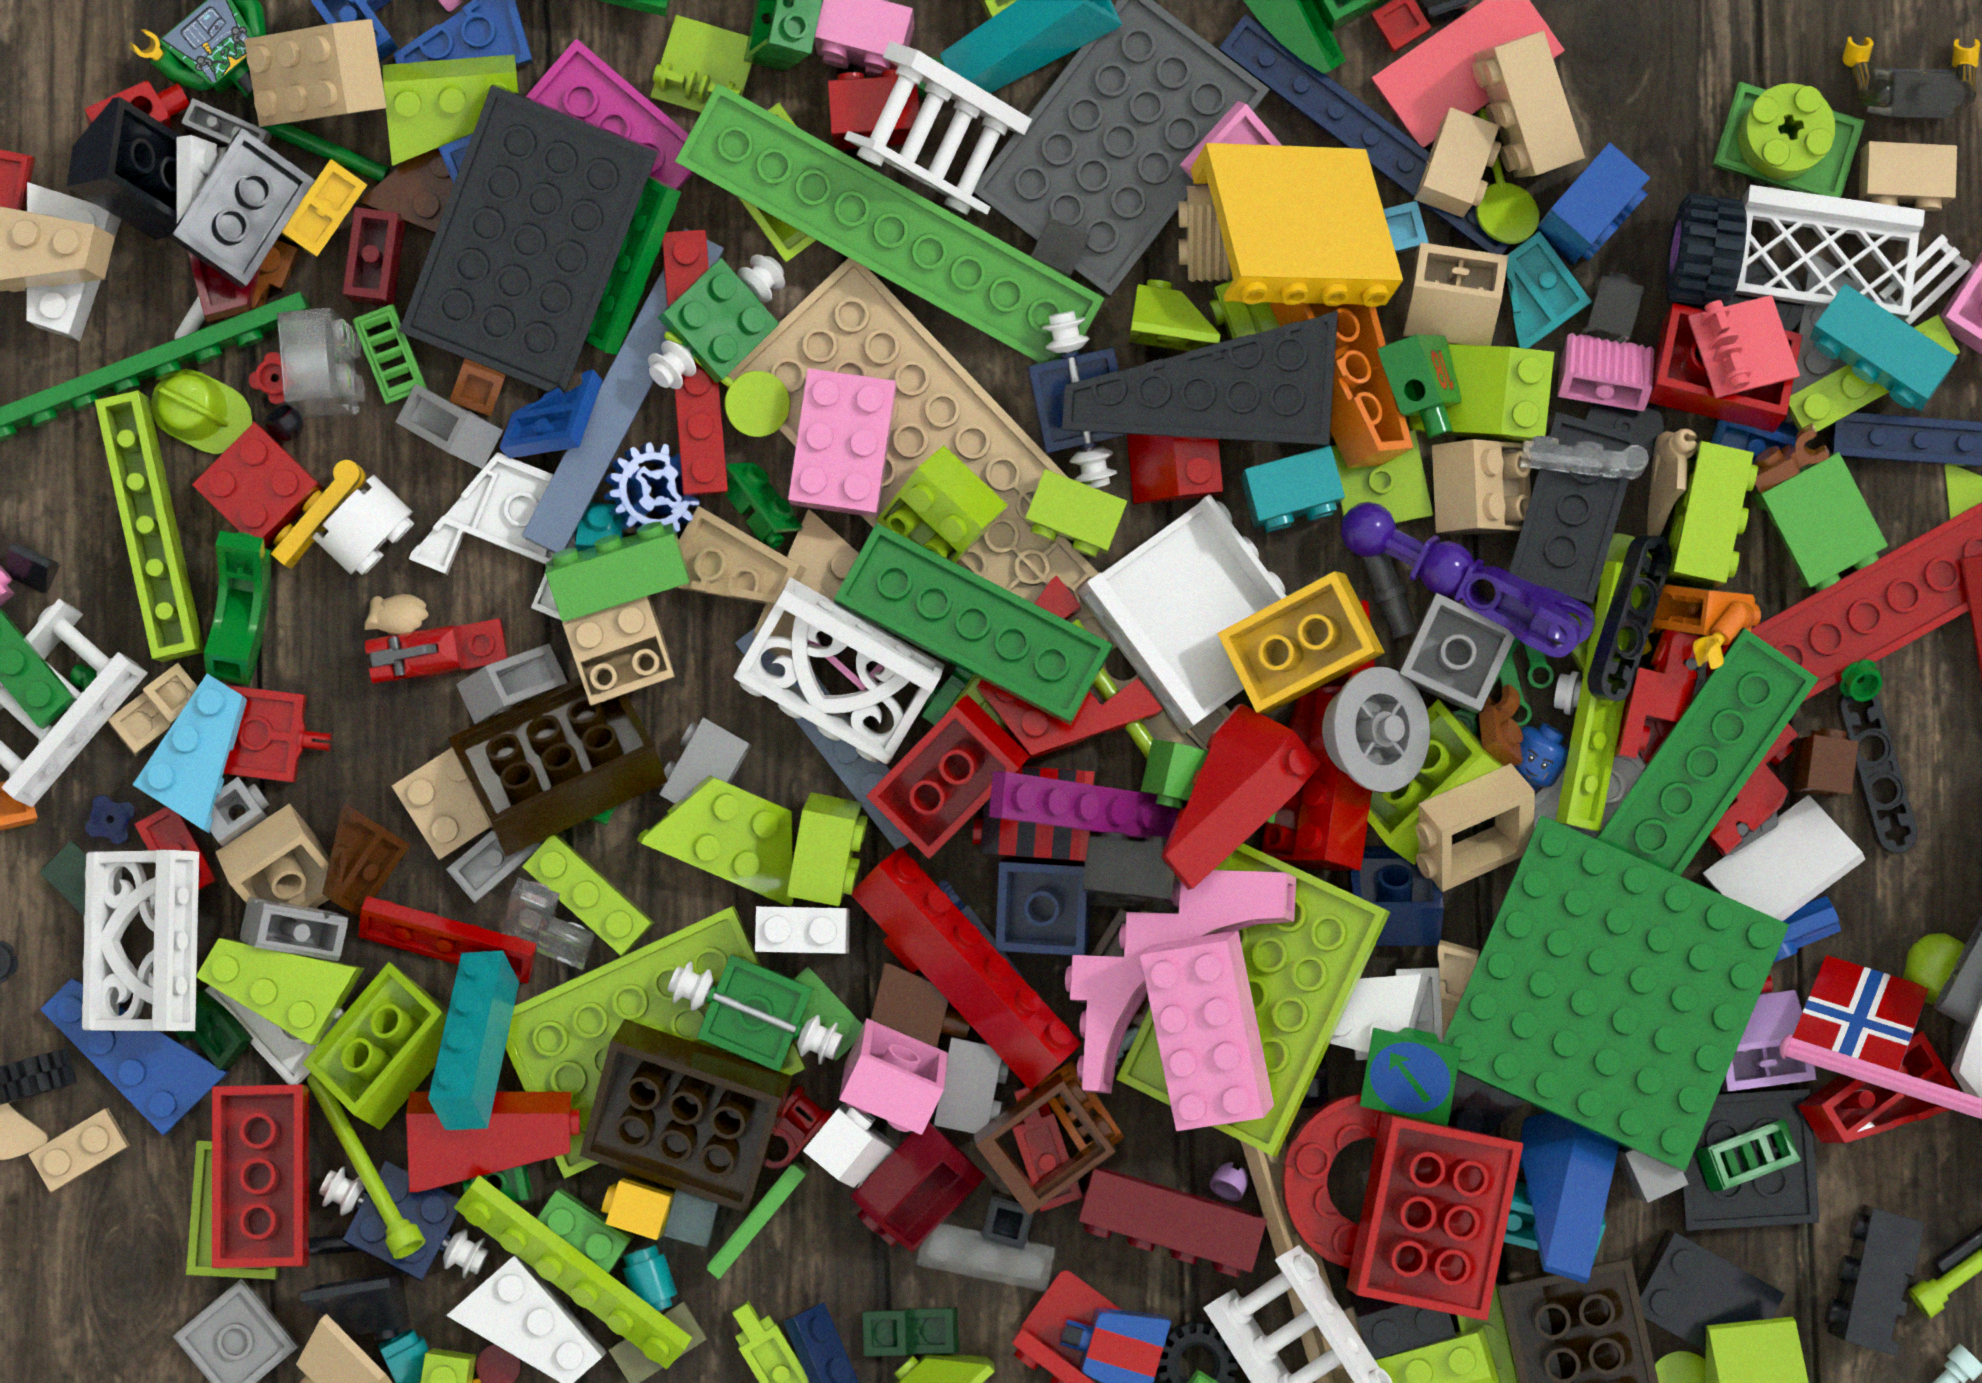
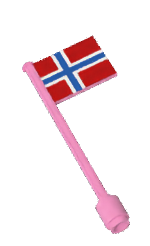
[1779,955,1982,1119]

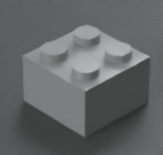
[1398,593,1515,715]

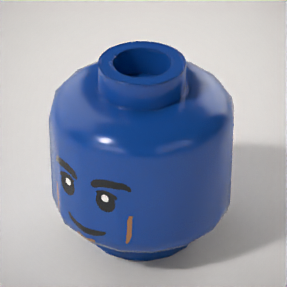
[1514,723,1569,791]

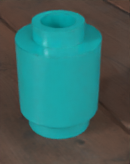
[622,1244,678,1311]

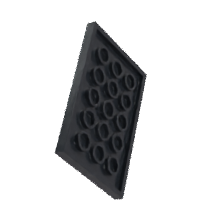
[399,84,659,394]

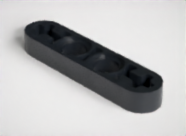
[1587,535,1672,701]
[1837,693,1918,853]

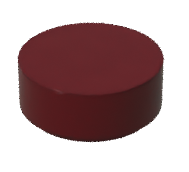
[476,1343,522,1383]

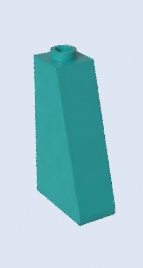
[940,0,1123,94]

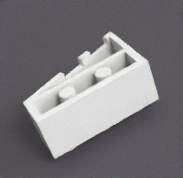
[803,1102,898,1188]

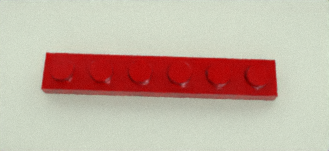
[661,230,728,496]

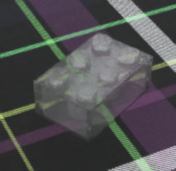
[277,308,365,418]

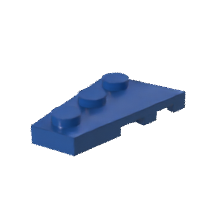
[394,0,534,68]

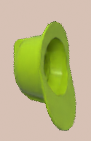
[150,369,253,454]

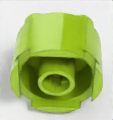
[1738,83,1835,181]

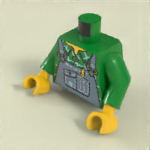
[130,0,267,99]

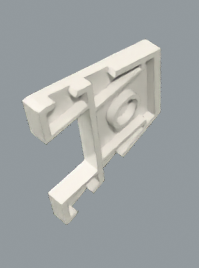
[409,452,578,620]

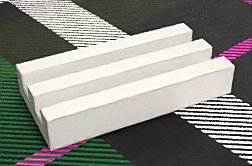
[1877,234,1973,325]

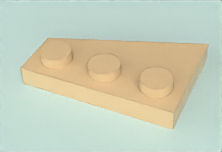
[752,509,859,657]

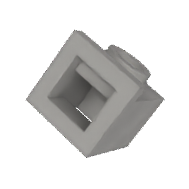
[210,777,270,847]

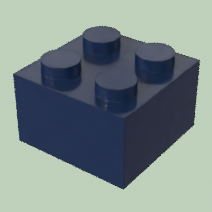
[995,857,1093,955]

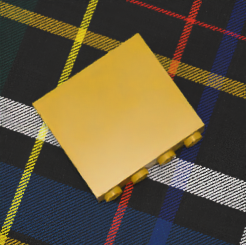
[1190,143,1403,307]

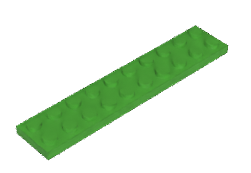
[675,83,1105,363]

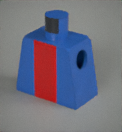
[1059,1307,1171,1383]

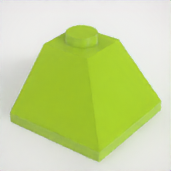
[1128,279,1220,352]
[894,1354,995,1383]

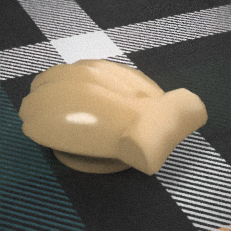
[364,594,429,636]

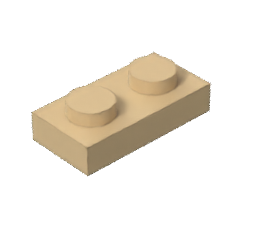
[28,1108,130,1193]

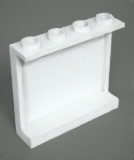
[1077,494,1286,734]

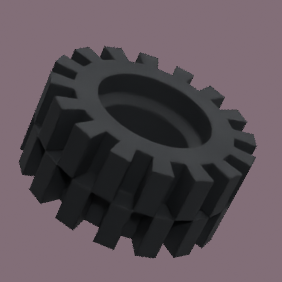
[0,1048,77,1105]
[1157,1321,1238,1383]

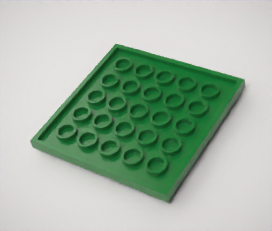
[1442,815,1789,1172]

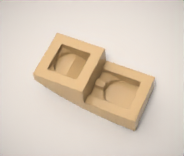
[107,663,198,757]

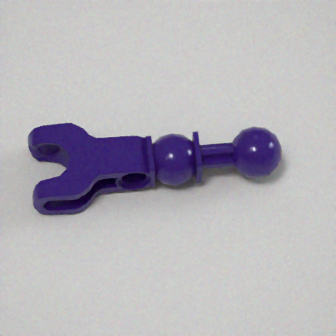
[1341,502,1595,657]

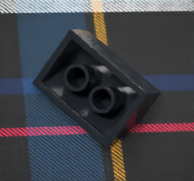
[66,97,181,240]

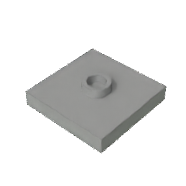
[173,1278,300,1383]

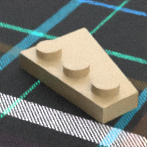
[675,506,806,605]

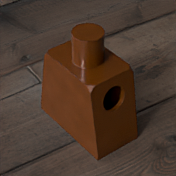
[870,963,970,1048]

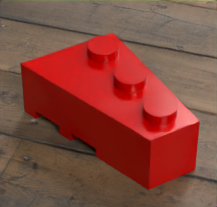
[1798,1031,1960,1143]

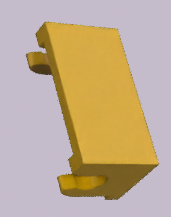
[281,159,367,257]

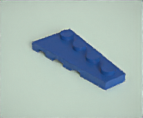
[40,978,230,1136]

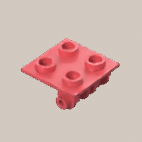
[1688,295,1800,398]

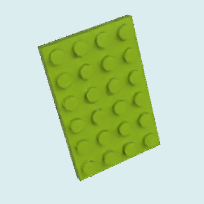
[1116,843,1390,1157]
[505,906,807,1179]

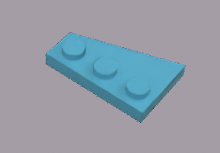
[133,674,247,833]

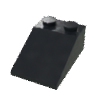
[1637,1229,1785,1351]

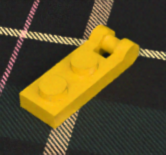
[271,460,366,569]

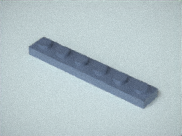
[735,628,911,850]

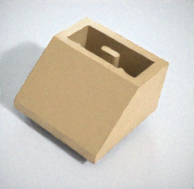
[1403,242,1508,346]
[1432,439,1531,535]
[562,596,675,706]

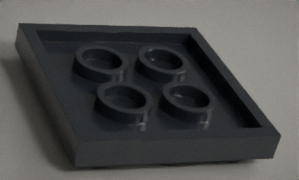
[1681,1088,1820,1231]

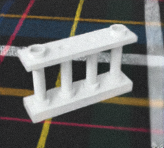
[844,41,1032,215]
[0,599,148,807]
[1203,1245,1393,1383]

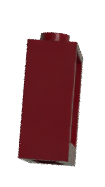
[850,1122,987,1253]

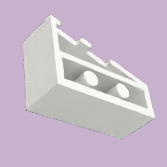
[27,182,121,341]
[1330,974,1429,1053]
[446,1255,607,1383]

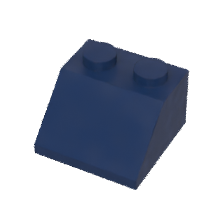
[1348,846,1444,946]

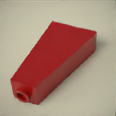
[406,1092,580,1192]

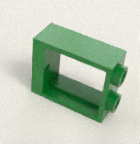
[743,0,822,72]

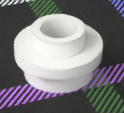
[1554,671,1582,716]

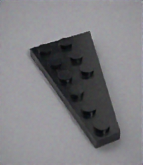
[1062,311,1338,446]

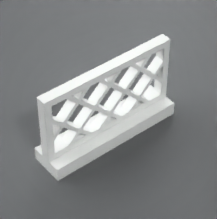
[1735,185,1925,319]

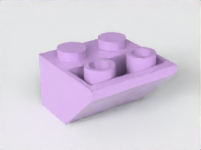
[1720,990,1817,1091]

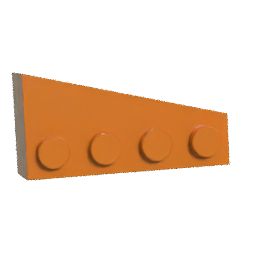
[1269,303,1413,468]

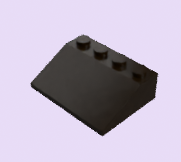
[448,677,668,857]
[579,1019,793,1214]
[1495,1258,1659,1383]

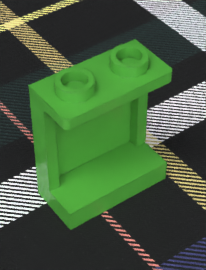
[1752,452,1888,591]

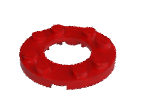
[1281,1092,1397,1268]

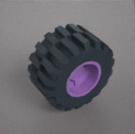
[1666,193,1747,307]

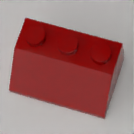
[1127,434,1223,505]

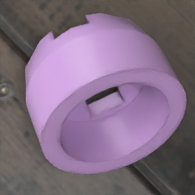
[1209,1162,1248,1201]

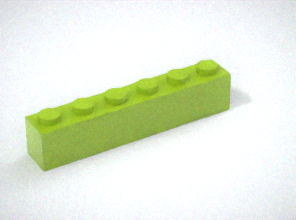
[95,390,205,662]

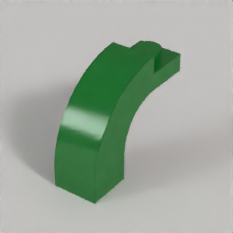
[203,531,271,685]

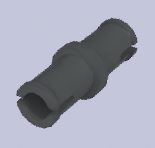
[1361,553,1418,640]

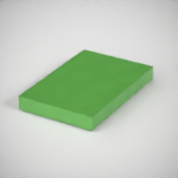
[1711,81,1865,198]
[707,1160,810,1279]

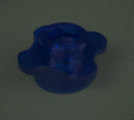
[85,795,135,844]

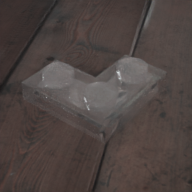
[502,877,595,970]

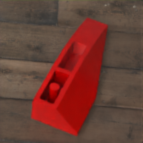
[1262,600,1375,871]

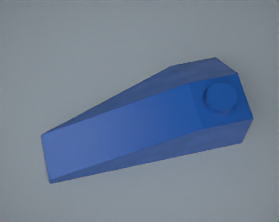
[1519,1112,1619,1284]

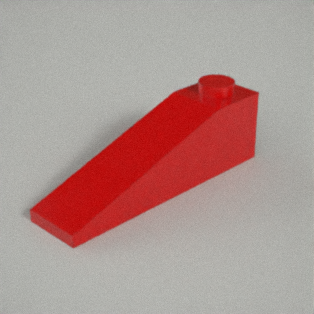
[1161,704,1321,890]

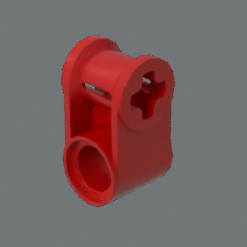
[765,1085,834,1169]

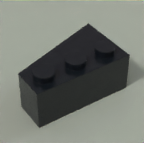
[1824,1205,1925,1356]

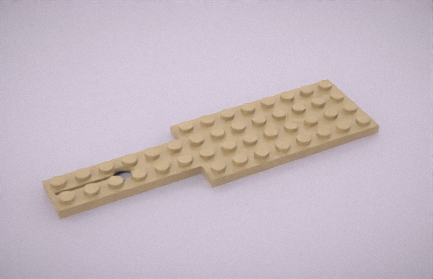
[727,258,1231,751]

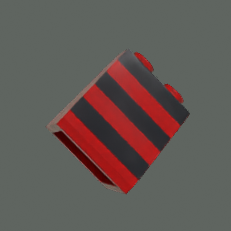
[972,766,1095,862]

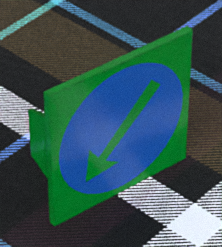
[1360,1027,1462,1126]

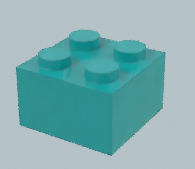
[1240,446,1345,533]

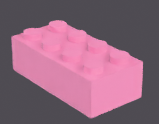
[1140,930,1274,1131]

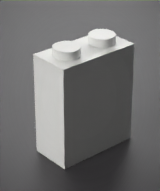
[755,906,850,954]

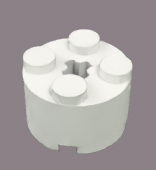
[312,475,415,575]

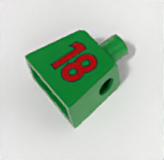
[1377,334,1461,439]

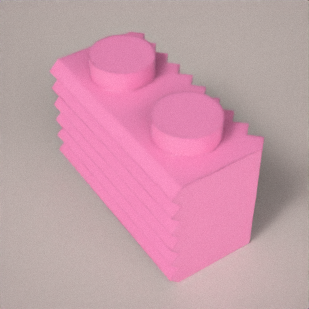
[1557,333,1654,412]

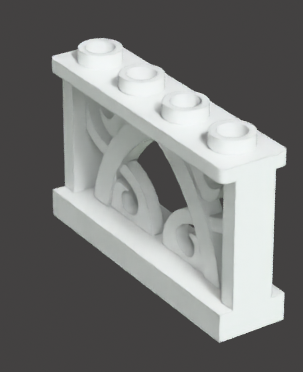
[733,577,945,765]
[82,850,199,1031]

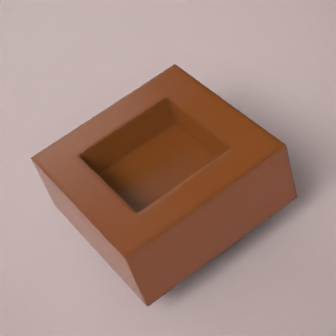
[449,358,506,416]

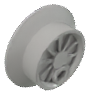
[1322,667,1430,792]

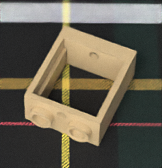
[1416,763,1535,892]

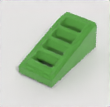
[352,304,427,405]

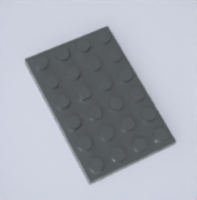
[973,0,1270,298]

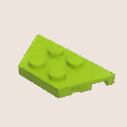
[637,775,793,907]

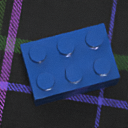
[1535,142,1651,265]

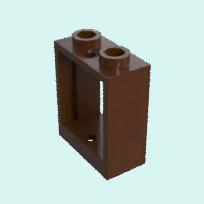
[973,1072,1116,1215]

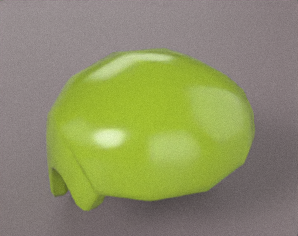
[1903,933,1965,1005]

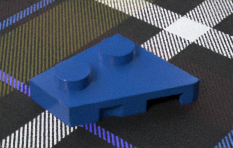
[499,369,603,459]

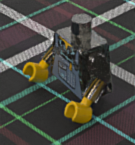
[1842,37,1980,118]

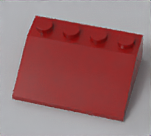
[1346,1112,1524,1321]

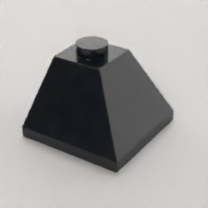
[300,1271,410,1341]

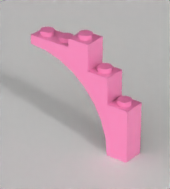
[1065,870,1296,1094]

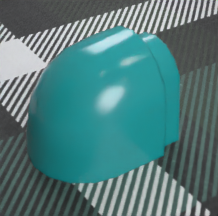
[377,1329,429,1383]

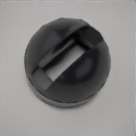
[264,403,304,441]

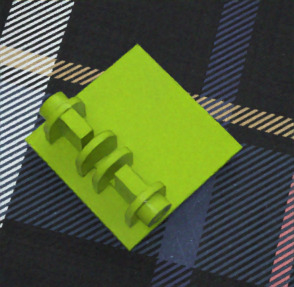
[650,15,752,113]

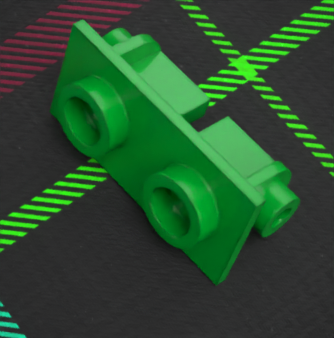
[724,462,803,549]

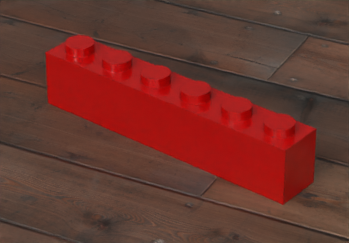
[852,847,1082,1091]

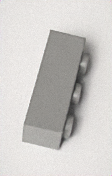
[181,98,272,146]

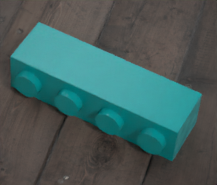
[428,950,519,1130]

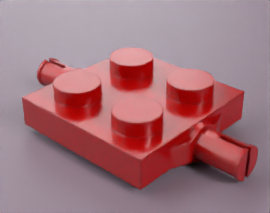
[223,685,332,783]

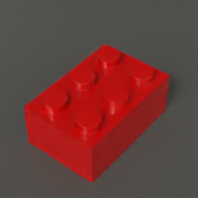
[1648,303,1803,433]
[866,694,1031,859]

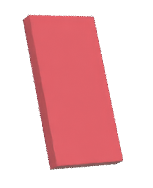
[1370,0,1565,149]

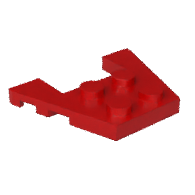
[977,575,1163,759]

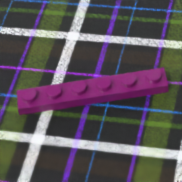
[989,771,1187,842]

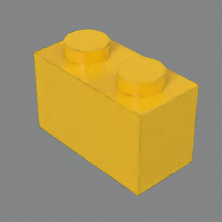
[601,1176,677,1240]

